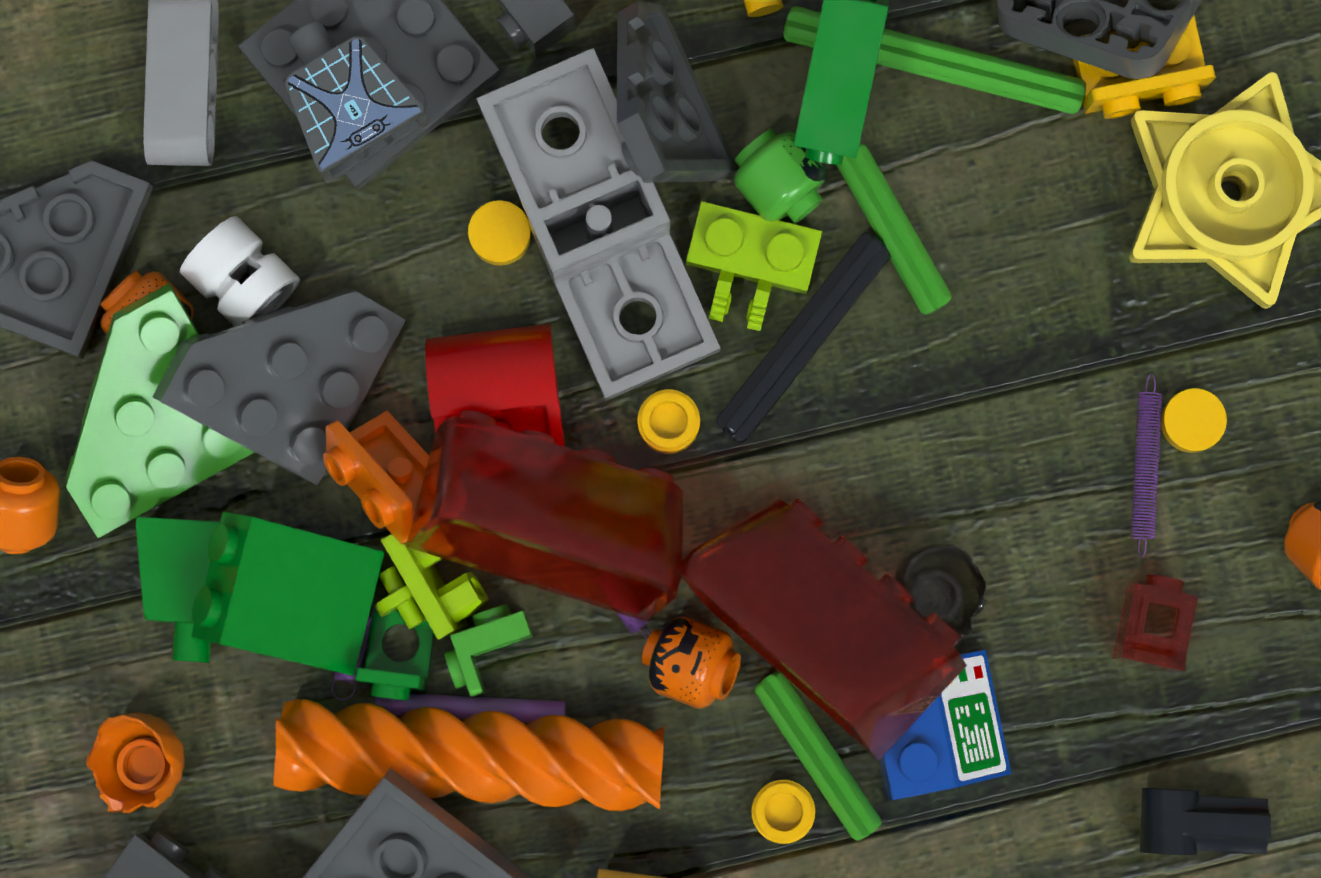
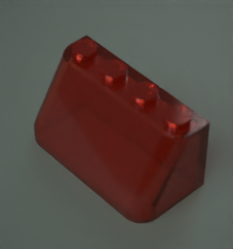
[406,410,684,621]
[674,498,967,761]

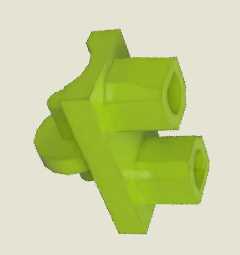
[375,521,489,640]

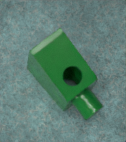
[136,517,220,663]

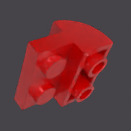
[425,324,566,472]

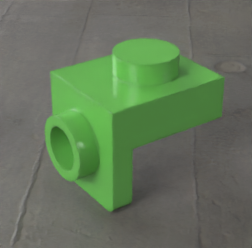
[444,604,534,697]

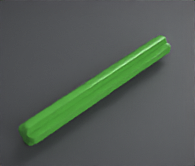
[783,6,1086,114]

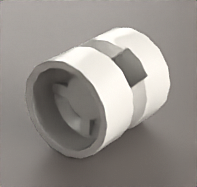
[179,216,300,327]

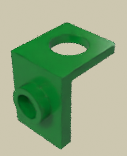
[355,608,434,701]

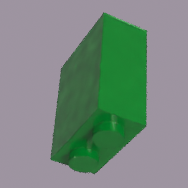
[793,0,890,165]
[191,512,385,676]

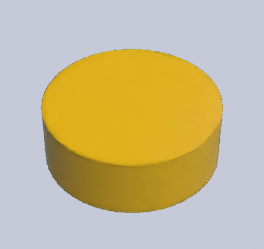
[468,201,531,266]
[1160,388,1227,453]
[638,389,700,454]
[751,779,815,844]

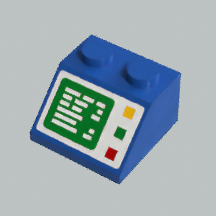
[862,650,1012,800]

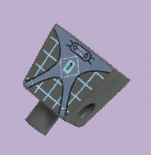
[283,21,429,184]

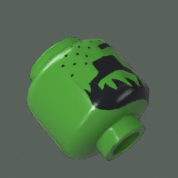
[734,129,827,223]

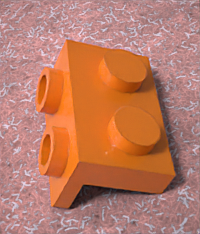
[323,410,464,545]

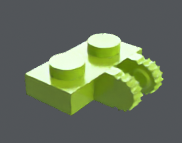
[686,201,822,331]

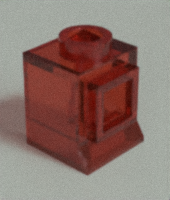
[1112,574,1198,672]

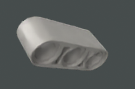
[144,0,219,166]

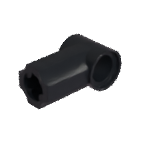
[1140,788,1271,855]

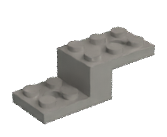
[476,48,721,401]

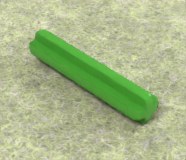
[837,143,951,315]
[754,671,882,841]

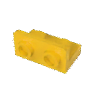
[1073,15,1216,119]

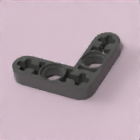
[996,0,1202,79]

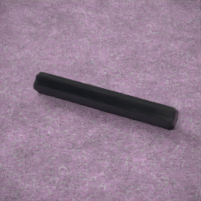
[716,233,891,443]

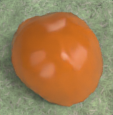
[86,712,185,813]

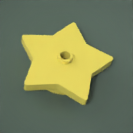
[1129,72,1321,309]

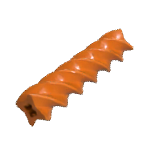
[273,699,664,811]

